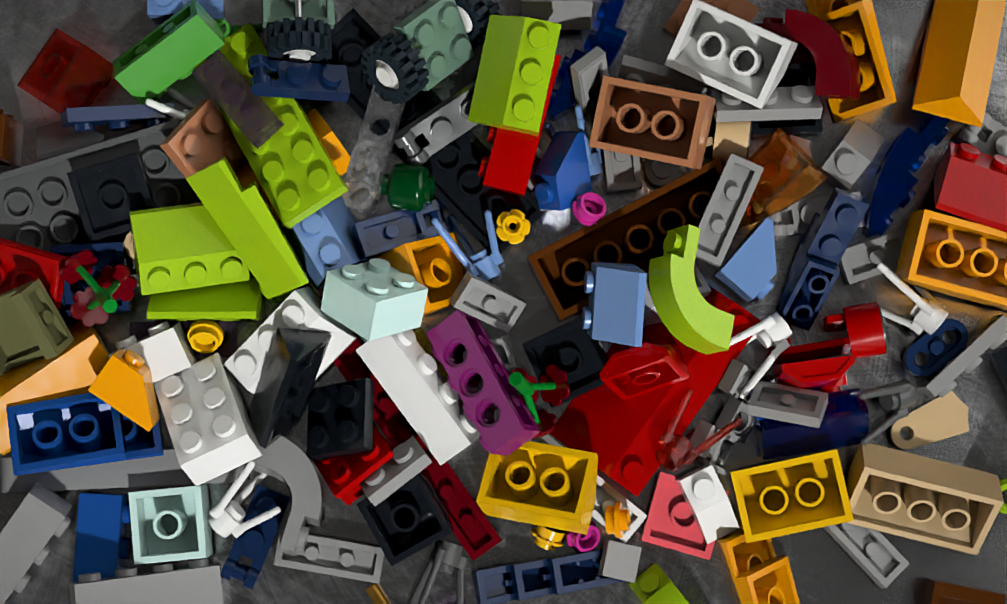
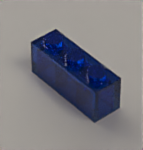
[755,388,869,460]

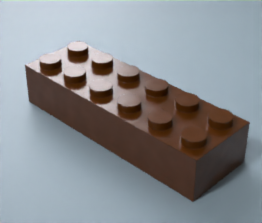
[527,158,751,322]

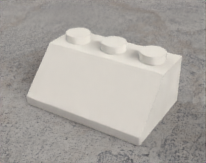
[664,0,798,109]
[223,287,357,394]

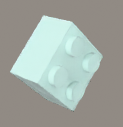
[320,258,428,341]
[128,484,213,565]

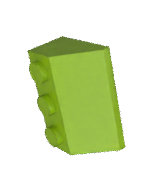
[468,15,561,136]
[129,202,250,296]
[147,271,266,322]

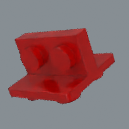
[313,423,394,506]

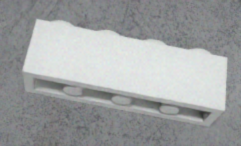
[356,329,480,466]

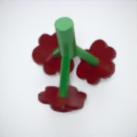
[59,249,138,327]
[509,364,570,439]

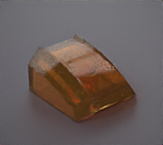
[746,128,828,224]

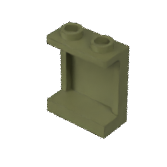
[0,278,75,376]

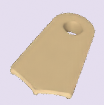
[890,391,969,449]

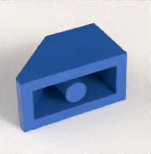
[534,131,592,211]

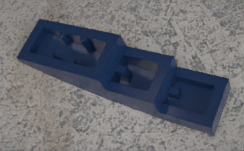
[472,548,624,604]

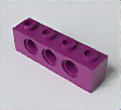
[426,310,541,455]

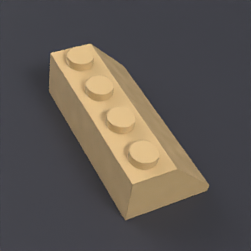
[845,443,1004,555]

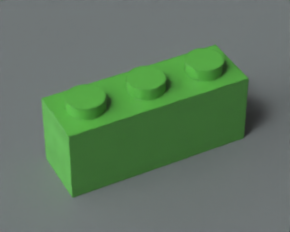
[113,0,225,104]

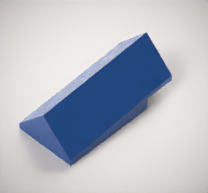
[6,393,164,476]

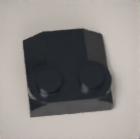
[356,472,454,567]

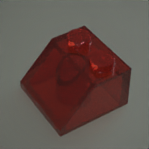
[17,28,113,114]

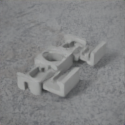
[686,359,776,475]

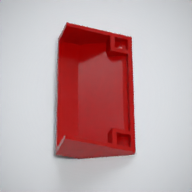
[549,285,761,497]

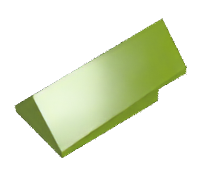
[185,156,309,299]

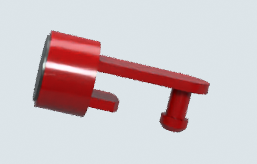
[768,301,887,364]

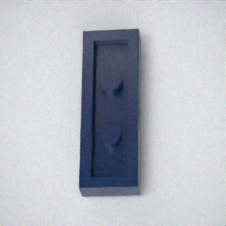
[61,103,174,133]

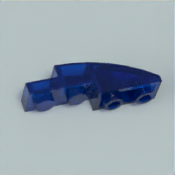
[548,0,627,122]
[862,115,951,238]

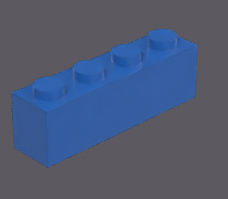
[72,491,131,582]

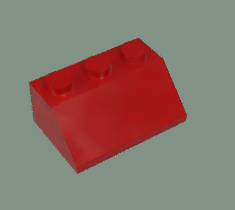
[934,142,1007,233]

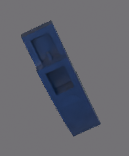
[777,188,870,331]

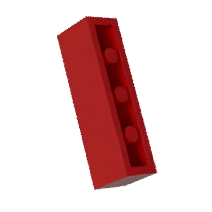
[478,54,561,197]

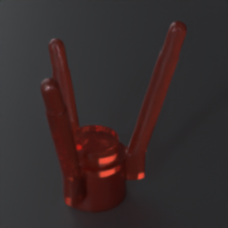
[655,388,742,472]

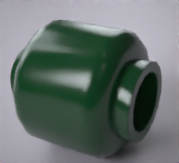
[381,163,435,211]

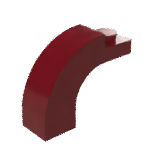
[753,9,860,99]

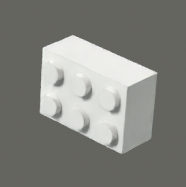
[153,352,262,486]

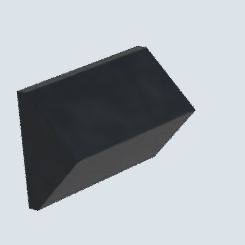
[247,327,332,449]

